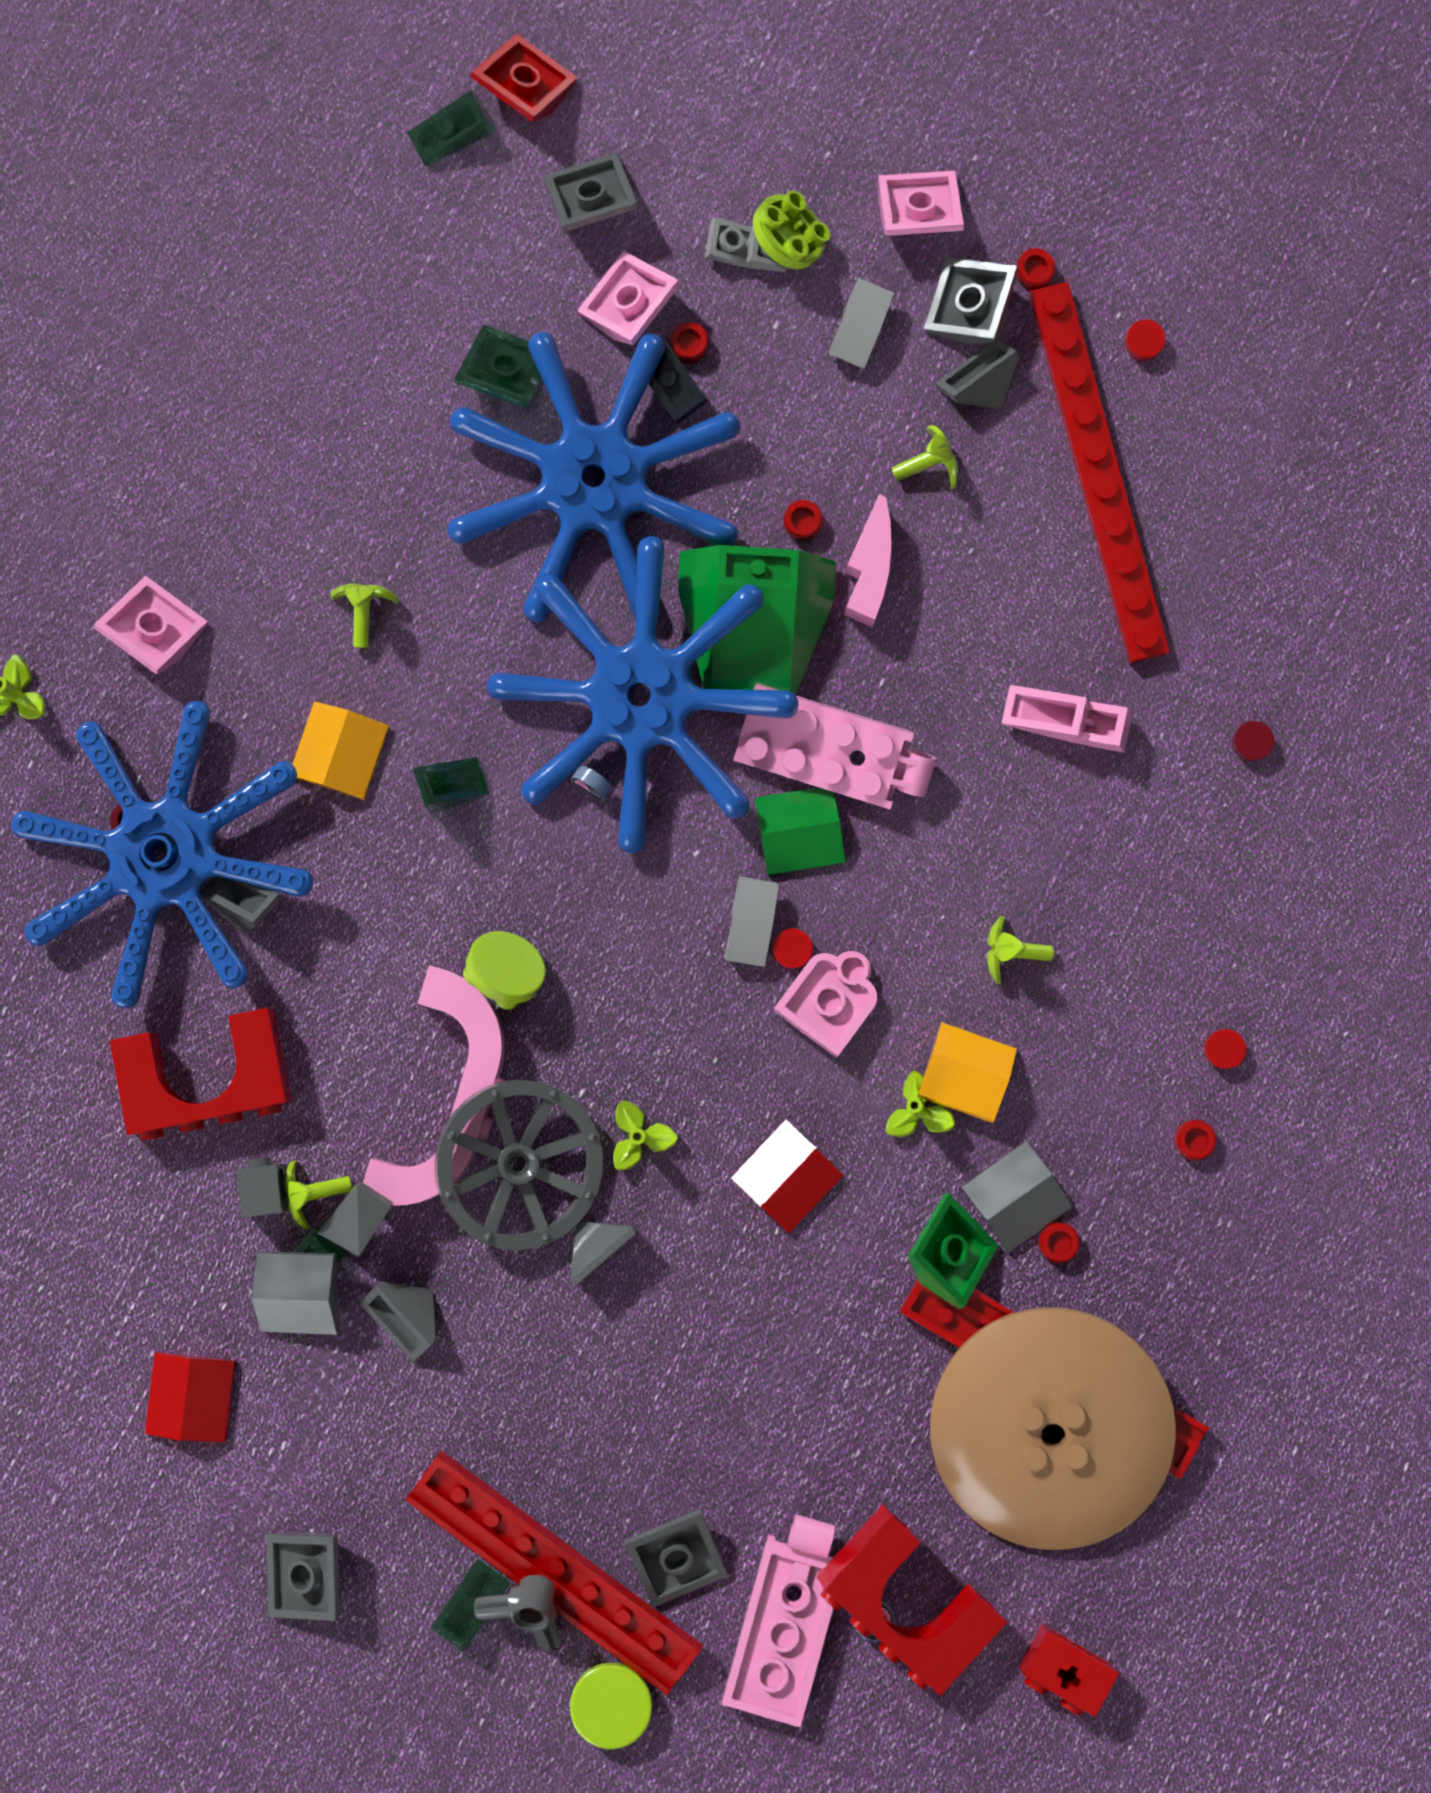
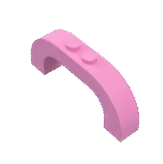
[363,965,505,1206]

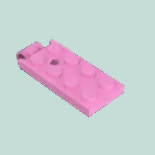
[733,684,937,810]
[722,1514,835,1728]

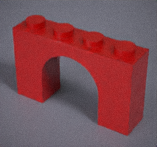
[109,1007,292,1141]
[816,1504,1007,1696]

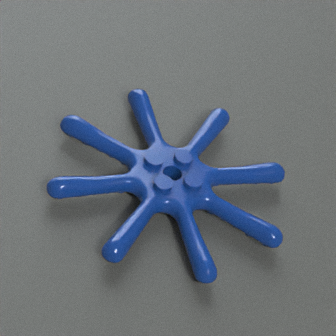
[447,332,741,622]
[487,536,799,854]
[11,701,314,1009]

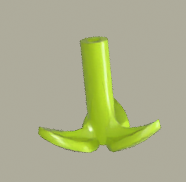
[892,425,958,490]
[331,583,399,648]
[0,654,45,719]
[987,915,1054,984]
[886,1070,955,1137]
[613,1101,678,1171]
[284,1160,352,1229]

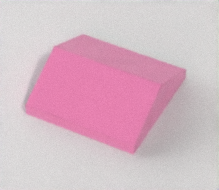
[878,171,964,236]
[577,251,681,345]
[94,576,208,674]

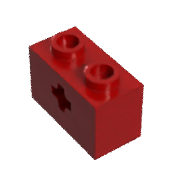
[1019,1623,1119,1717]

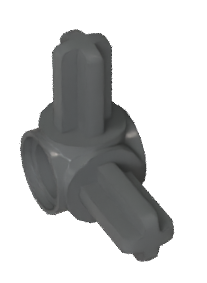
[474,1575,561,1652]

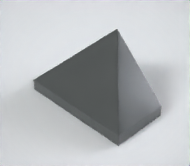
[935,339,1019,409]
[201,876,282,935]
[318,1180,393,1256]
[570,1221,638,1286]
[360,1281,436,1362]

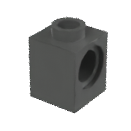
[236,1157,289,1218]

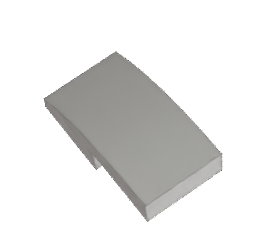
[705,217,787,272]
[828,278,894,369]
[724,876,778,967]

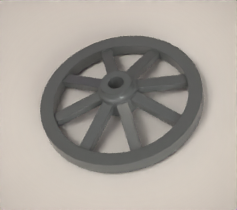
[434,1079,603,1250]

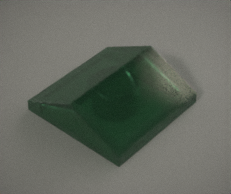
[454,325,544,409]

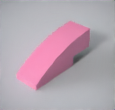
[844,494,892,628]
[1001,685,1133,753]

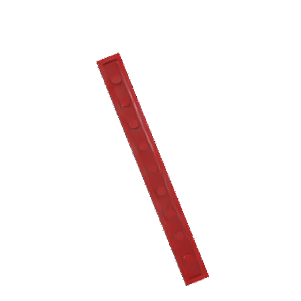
[1029,282,1169,664]

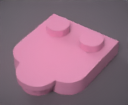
[773,951,877,1058]

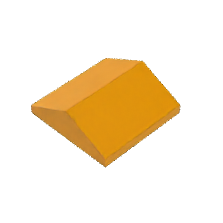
[293,701,389,800]
[917,1022,1017,1123]

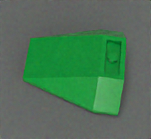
[678,545,836,695]

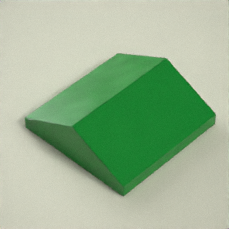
[754,787,845,876]
[908,1193,999,1309]

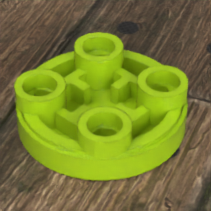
[753,190,830,269]
[463,931,546,1010]
[570,1662,652,1749]

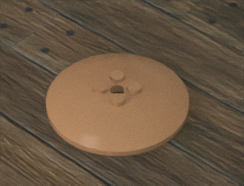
[930,1307,1176,1550]

